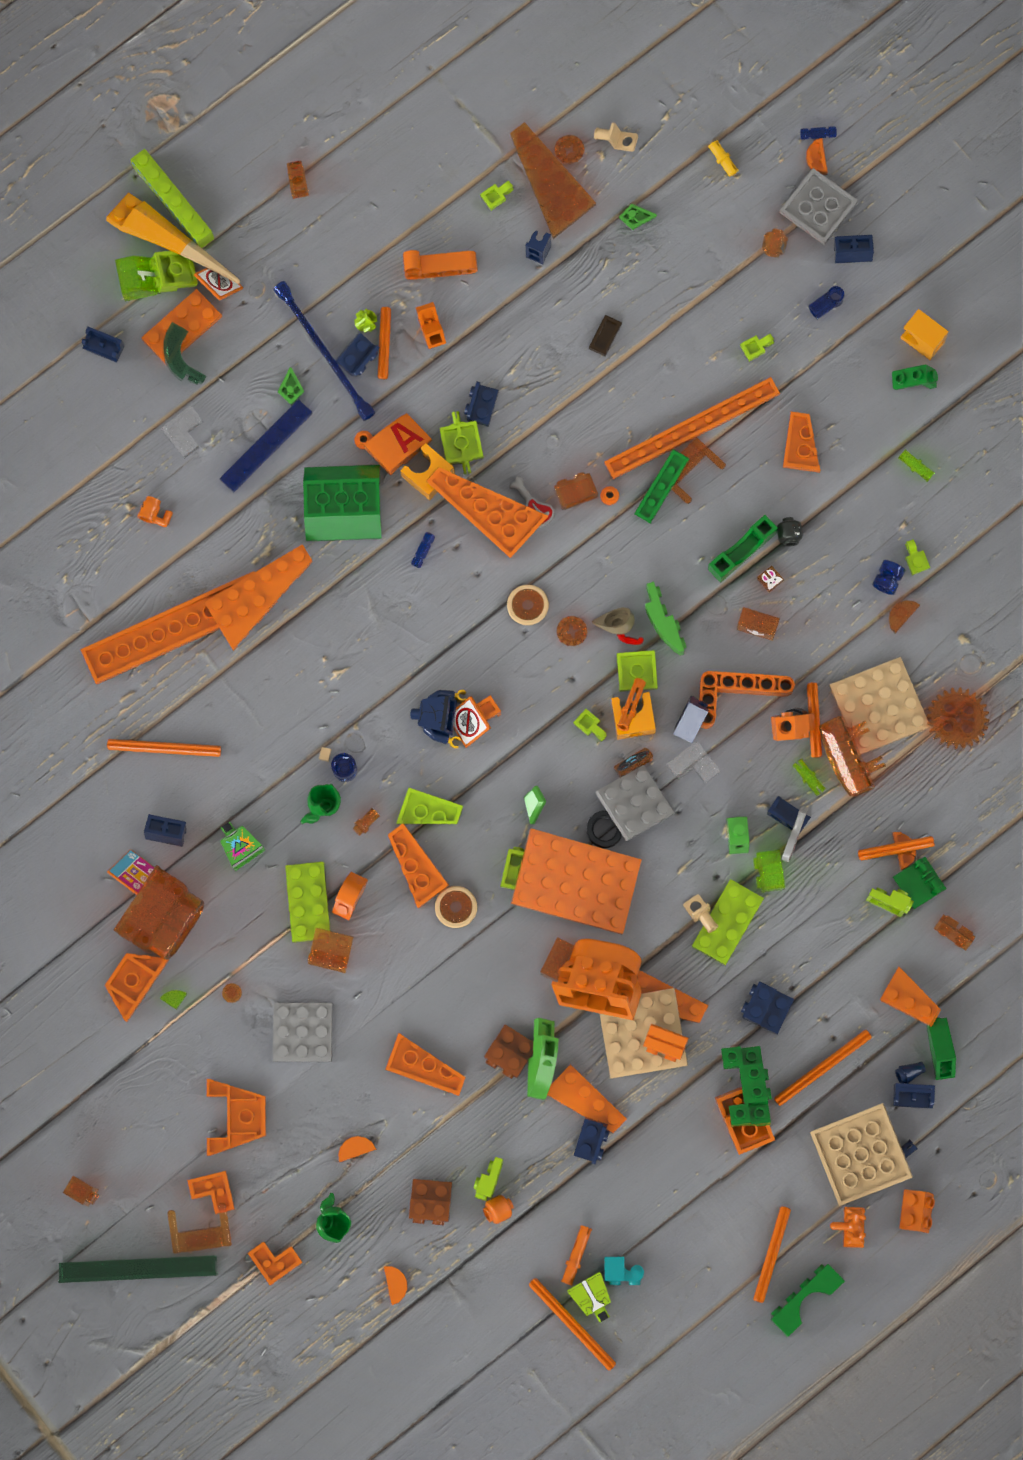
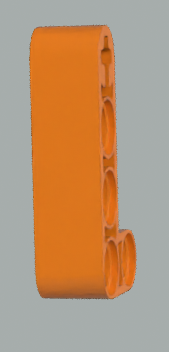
[403,250,478,280]

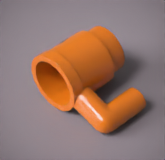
[137,496,173,527]

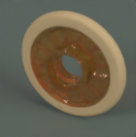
[507,585,549,625]
[435,886,477,928]

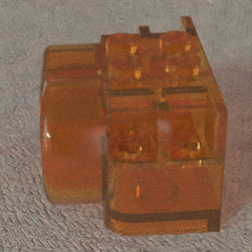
[114,865,204,960]

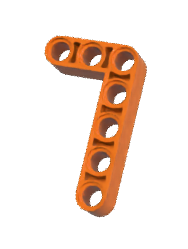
[699,671,795,729]

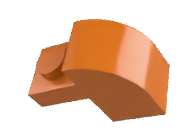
[416,302,446,349]
[332,872,368,920]

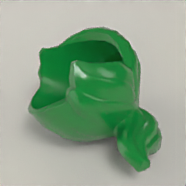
[300,784,341,824]
[316,1193,351,1243]

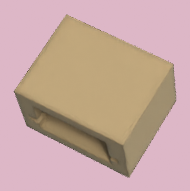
[319,747,332,762]

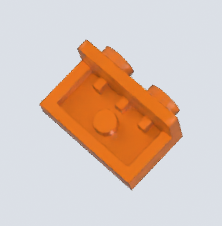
[899,1189,935,1233]

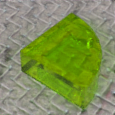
[160,990,187,1010]

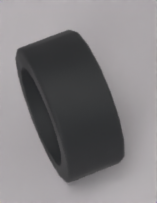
[587,810,622,848]

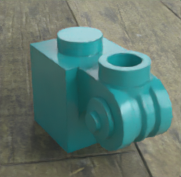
[604,1257,644,1285]

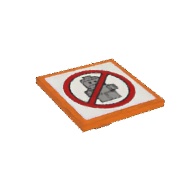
[194,268,243,301]
[453,696,491,748]

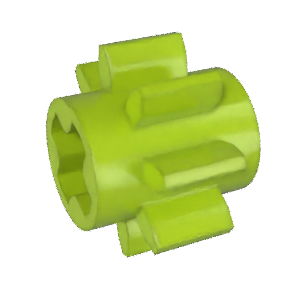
[354,309,378,333]

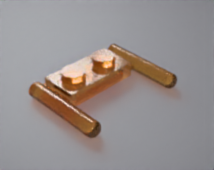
[672,437,726,504]
[167,1203,232,1254]

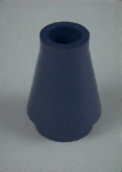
[895,1062,926,1084]

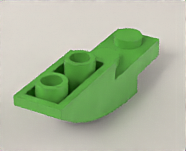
[645,582,686,656]
[527,1018,559,1100]

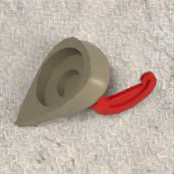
[592,607,644,645]

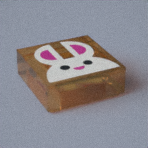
[757,565,784,593]

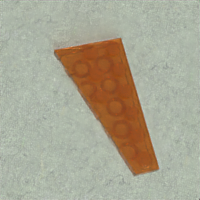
[510,122,596,239]

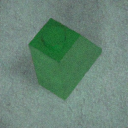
[927,1017,956,1080]

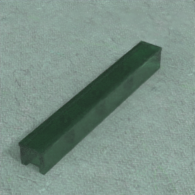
[58,1255,219,1283]

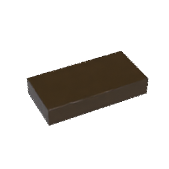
[589,315,622,357]

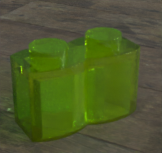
[753,849,785,893]

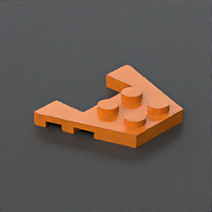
[207,1079,266,1156]

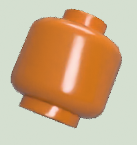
[483,1195,514,1224]

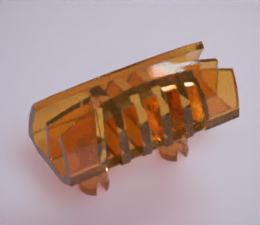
[819,716,886,797]

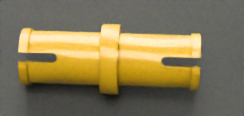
[708,140,739,177]

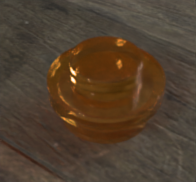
[222,983,242,1003]

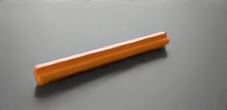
[753,1206,791,1303]

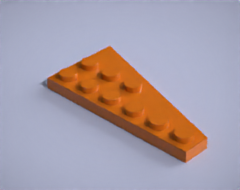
[426,467,548,558]

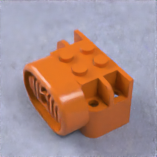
[551,938,642,1020]

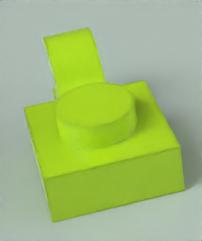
[480,181,514,211]
[740,334,774,362]
[905,539,931,576]
[573,709,607,741]

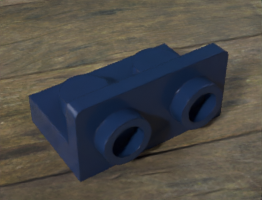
[335,333,380,376]
[464,381,499,427]
[574,1117,610,1164]

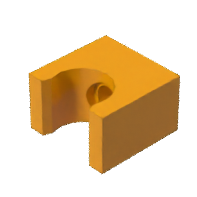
[901,309,949,360]
[400,443,455,501]
[611,692,656,740]

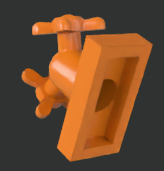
[830,1207,866,1248]

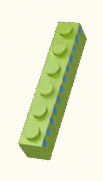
[130,149,214,248]

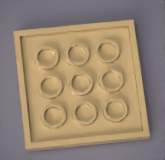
[829,657,930,756]
[599,988,688,1079]
[810,1103,913,1206]

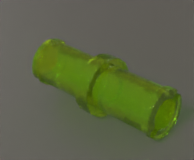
[898,449,935,482]
[793,759,826,796]

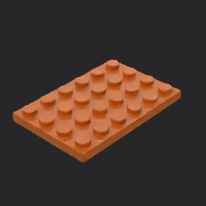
[511,828,642,935]

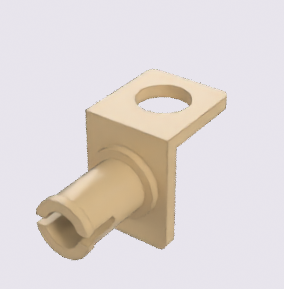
[594,122,638,152]
[683,894,718,933]

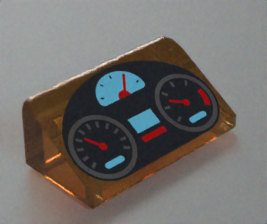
[614,748,653,778]

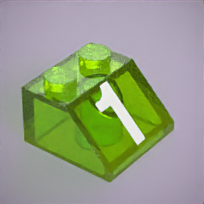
[115,256,162,302]

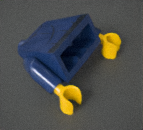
[410,690,466,749]

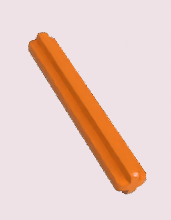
[378,307,391,380]
[807,682,822,758]
[858,836,935,861]

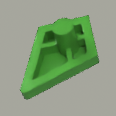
[619,204,657,230]
[278,367,304,405]
[524,786,546,824]

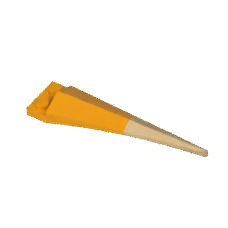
[106,192,240,284]

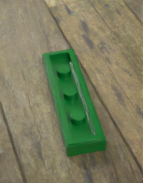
[634,449,690,524]

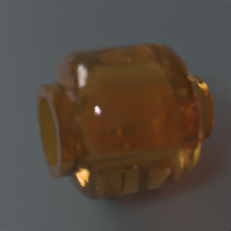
[762,229,788,258]

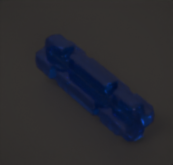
[800,126,837,140]
[411,532,435,568]

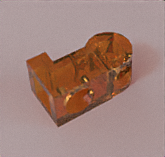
[287,160,309,199]

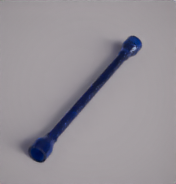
[273,281,376,421]

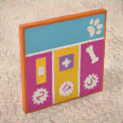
[107,849,160,896]

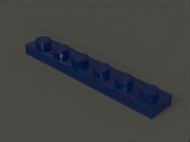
[220,399,313,493]

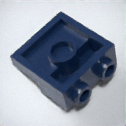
[741,981,794,1035]

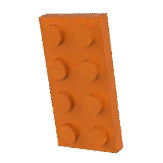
[141,289,222,366]

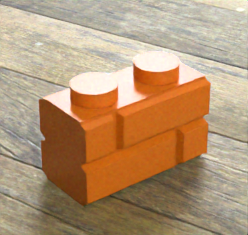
[643,1024,689,1062]

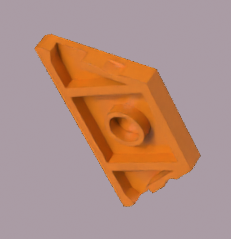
[104,953,169,1022]

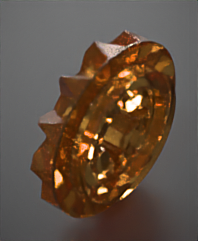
[555,135,584,164]
[557,616,587,646]

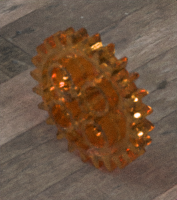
[926,687,990,750]

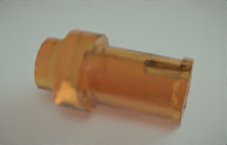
[353,808,380,836]

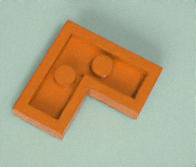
[187,1171,235,1214]
[248,1242,303,1286]

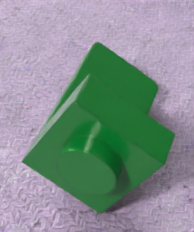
[892,364,938,390]

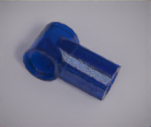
[808,286,844,320]

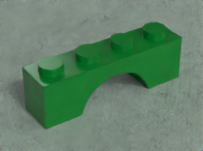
[708,515,778,583]
[770,1264,845,1337]

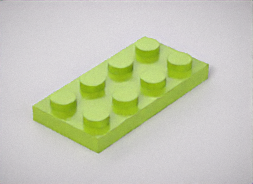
[285,861,331,943]
[692,879,764,966]

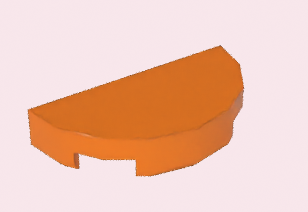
[806,138,828,175]
[892,832,916,870]
[338,1136,377,1163]
[384,1266,407,1305]

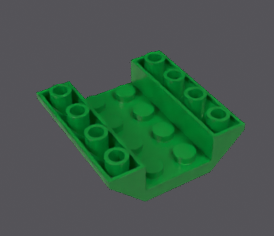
[303,465,382,541]

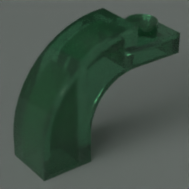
[163,322,207,385]

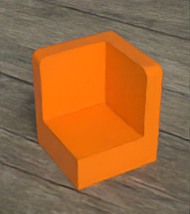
[477,695,501,721]

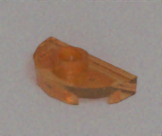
[889,600,920,634]

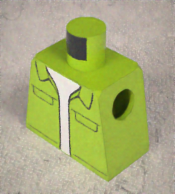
[567,1272,611,1322]

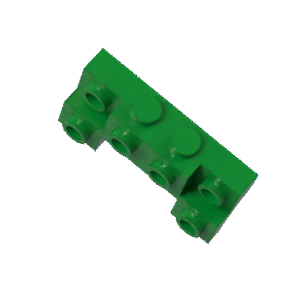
[721,1046,771,1127]

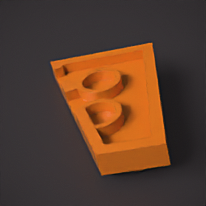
[783,411,821,473]
[880,967,941,1027]

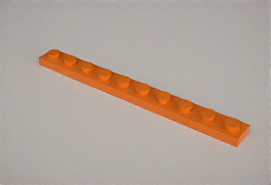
[604,377,780,479]

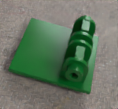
[893,857,946,909]

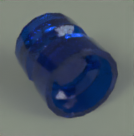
[872,560,906,595]
[331,753,358,782]

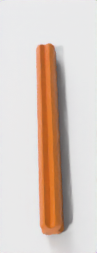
[107,739,221,757]
[774,1030,872,1106]
[529,1278,616,1371]

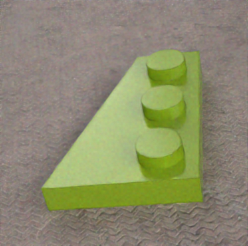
[396,787,463,824]

